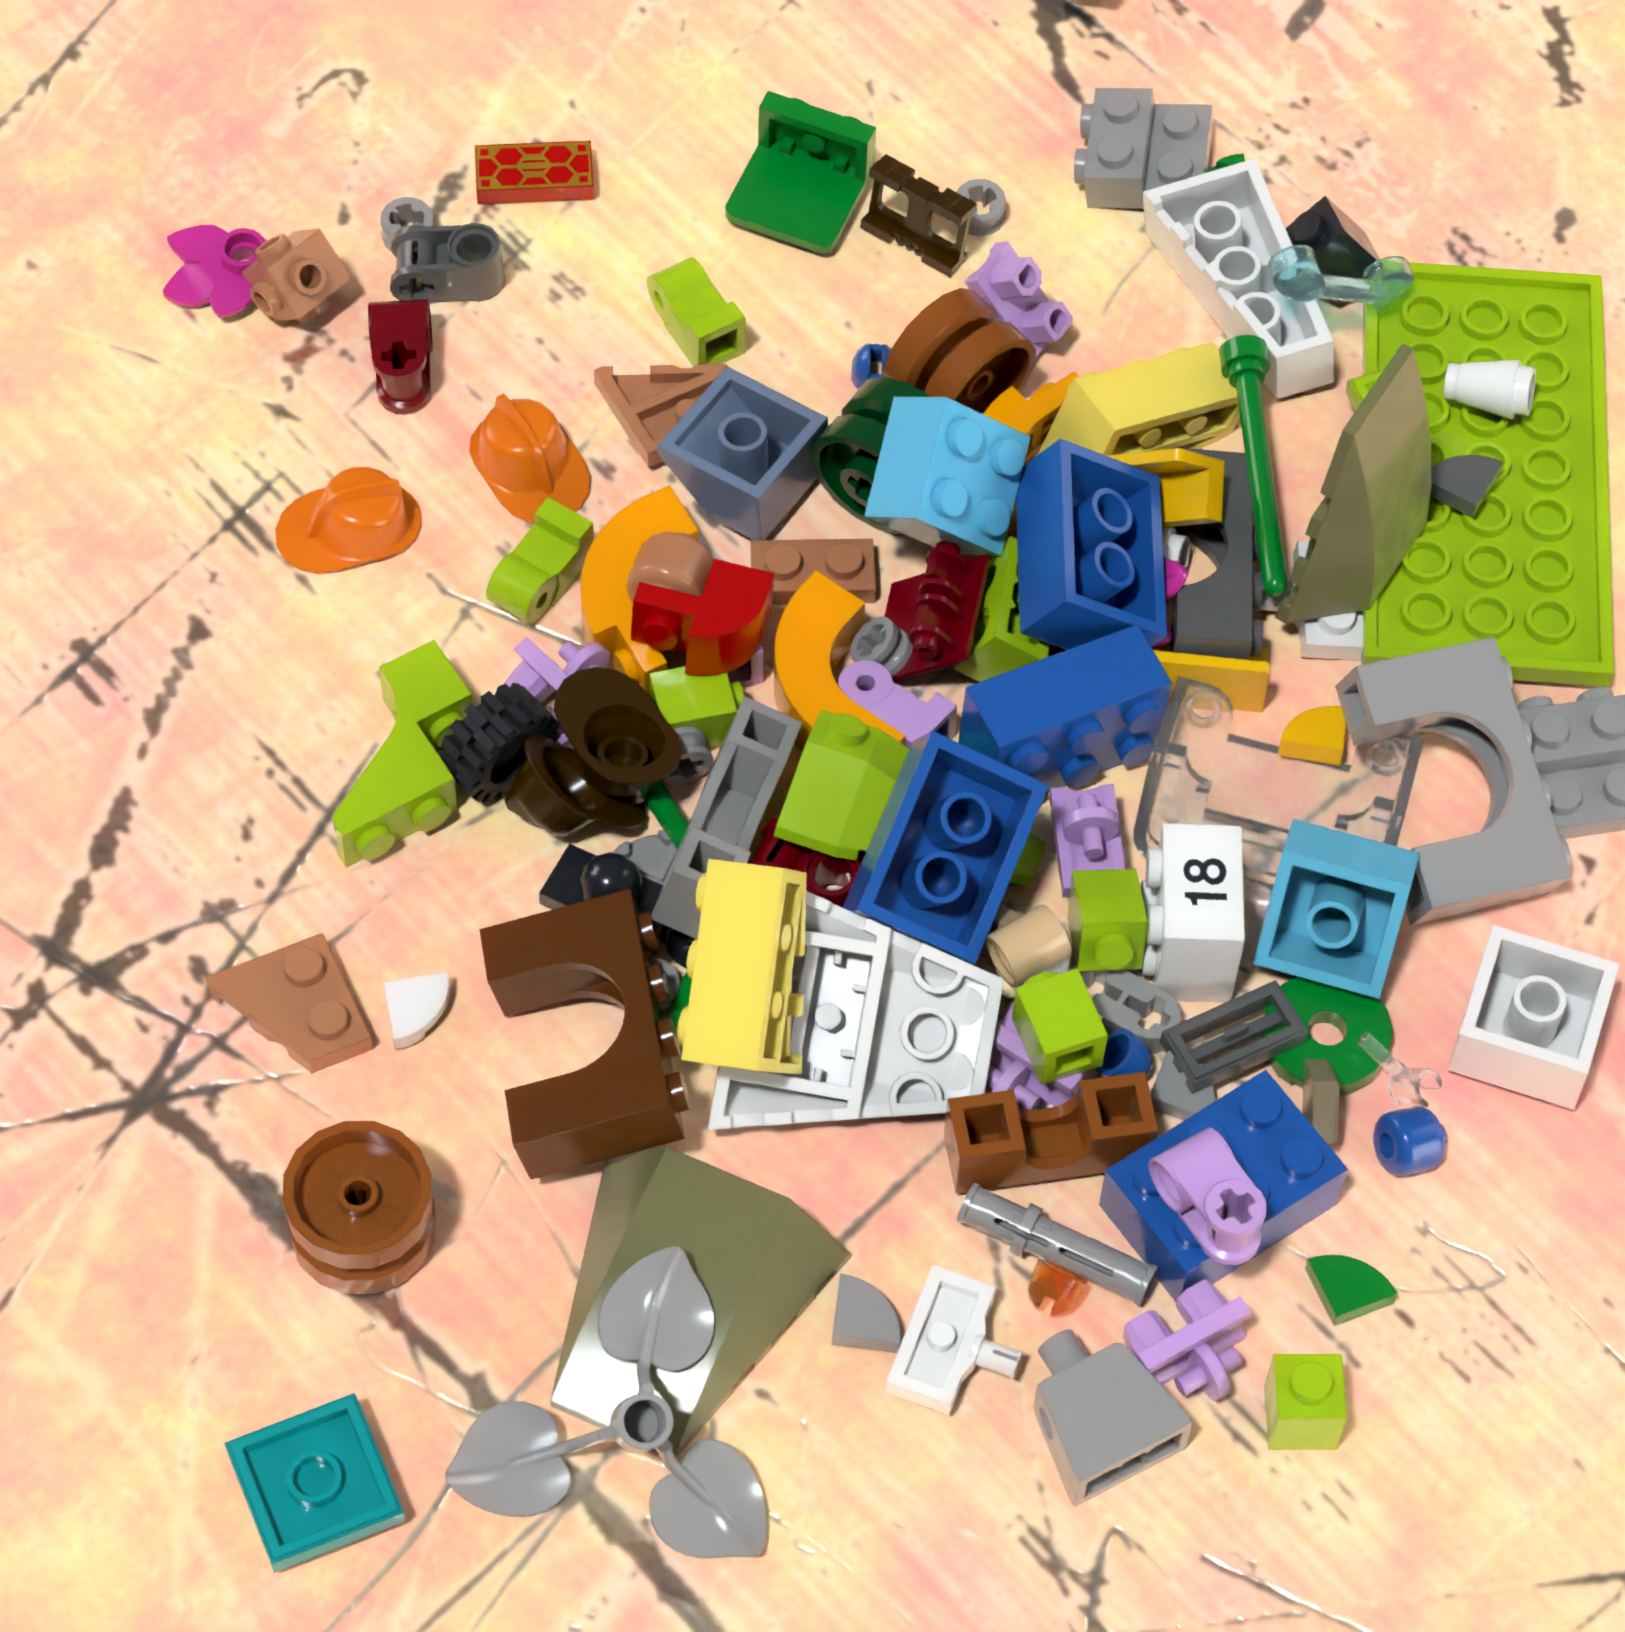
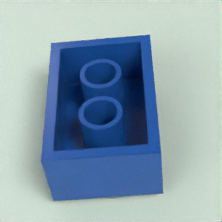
[1016,438,1167,650]
[958,624,1172,793]
[843,731,1049,965]
[1099,1070,1348,1302]

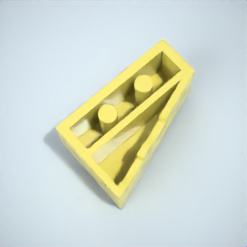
[1038,342,1240,456]
[677,859,807,1074]

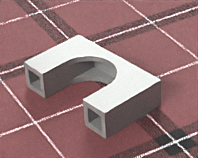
[1335,637,1572,926]

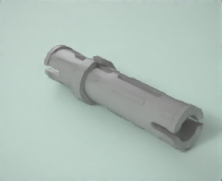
[956,1182,1158,1306]

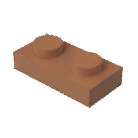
[750,538,876,605]

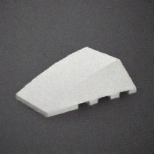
[707,891,1004,1130]

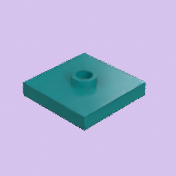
[224,1393,405,1573]

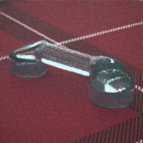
[1268,245,1415,310]

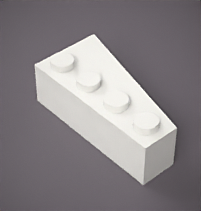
[1143,158,1334,399]

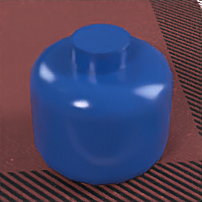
[1373,1106,1447,1176]

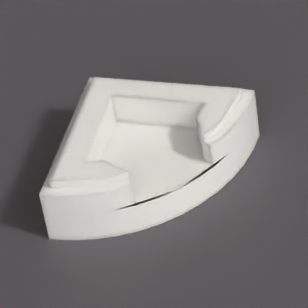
[383,972,450,1050]

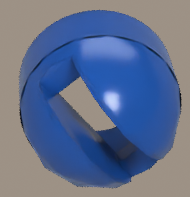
[851,343,891,389]
[1095,1029,1152,1078]

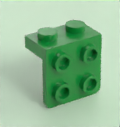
[725,91,876,254]

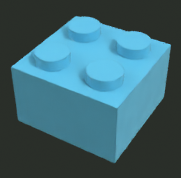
[864,397,1031,556]
[1253,818,1420,999]

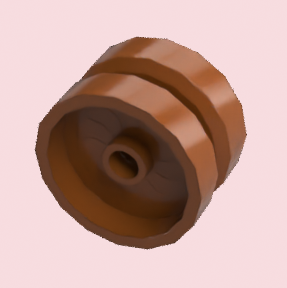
[883,288,1037,414]
[282,1121,436,1294]

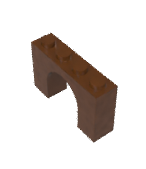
[479,889,691,1180]

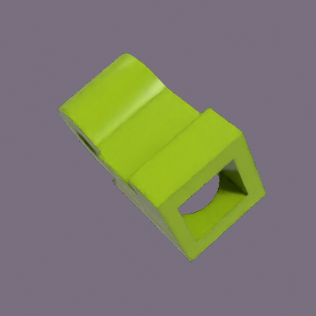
[646,257,746,367]
[486,497,594,624]

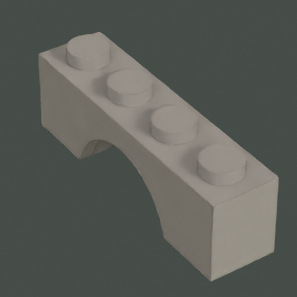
[651,696,802,939]

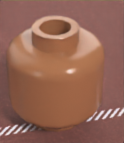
[626,532,714,603]

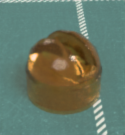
[1027,1259,1087,1317]

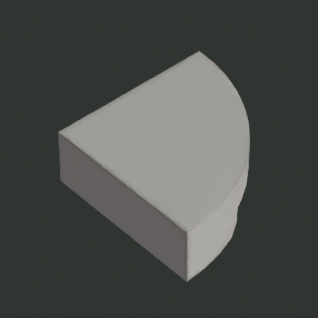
[612,830,677,885]
[1150,1051,1215,1120]
[832,1273,900,1353]

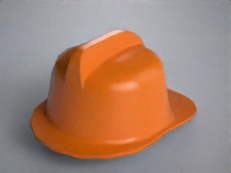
[469,393,590,523]
[275,467,422,574]

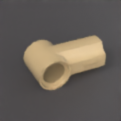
[979,904,1072,987]

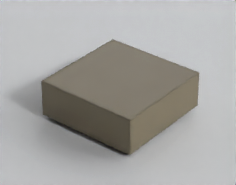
[1302,1059,1340,1144]

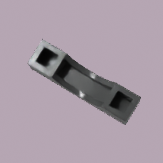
[1170,448,1263,660]

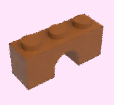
[944,1072,1159,1194]

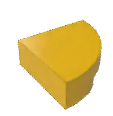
[1277,706,1346,766]

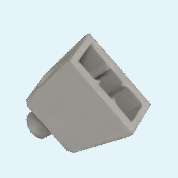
[1033,1329,1193,1508]

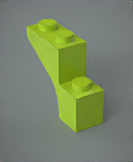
[333,640,473,868]

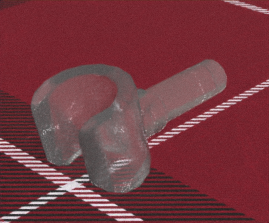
[1238,878,1271,973]
[1357,1032,1442,1107]

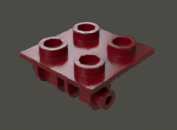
[884,541,991,682]

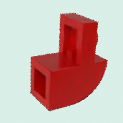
[631,559,775,676]

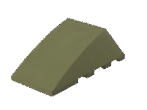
[1275,343,1432,624]
[550,1147,850,1458]

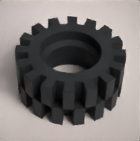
[438,683,560,803]

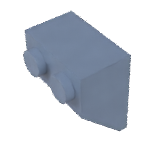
[657,366,828,540]

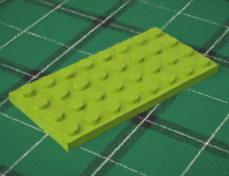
[1361,260,1614,687]

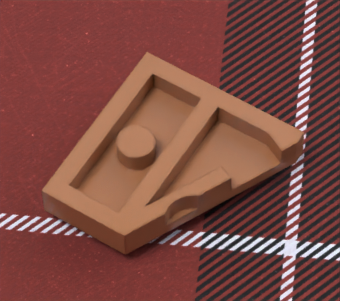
[594,364,727,468]
[205,932,373,1074]

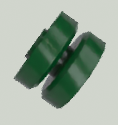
[811,377,930,534]

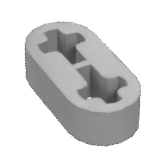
[1068,963,1181,1054]

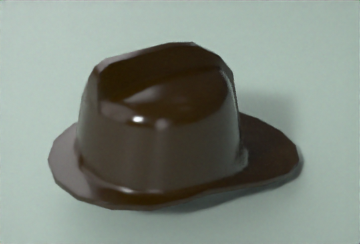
[554,667,682,805]
[504,734,646,837]

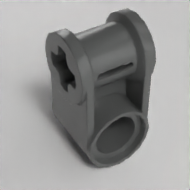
[390,223,505,303]

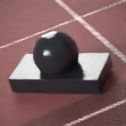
[539,843,666,956]

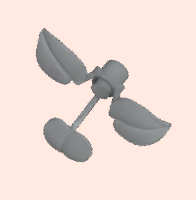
[445,1246,767,1558]

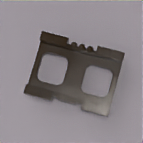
[860,154,977,277]

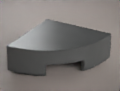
[1430,455,1503,517]

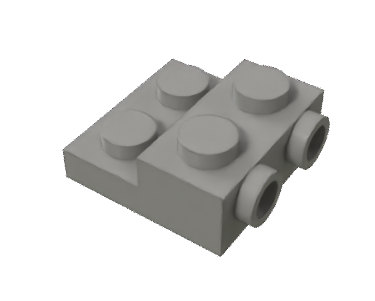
[1074,88,1214,209]
[1517,687,1625,839]

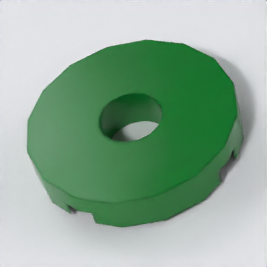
[1260,976,1393,1095]

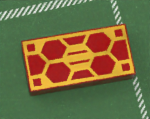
[475,140,594,204]

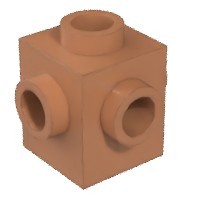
[242,228,352,323]

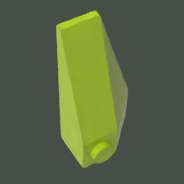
[773,709,1046,886]

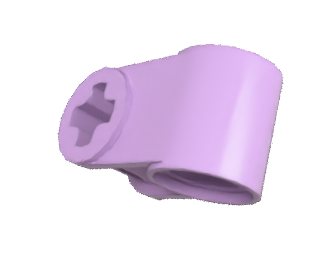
[1148,1128,1266,1265]

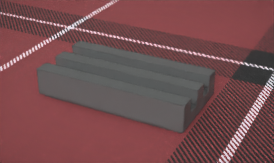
[1160,980,1309,1094]

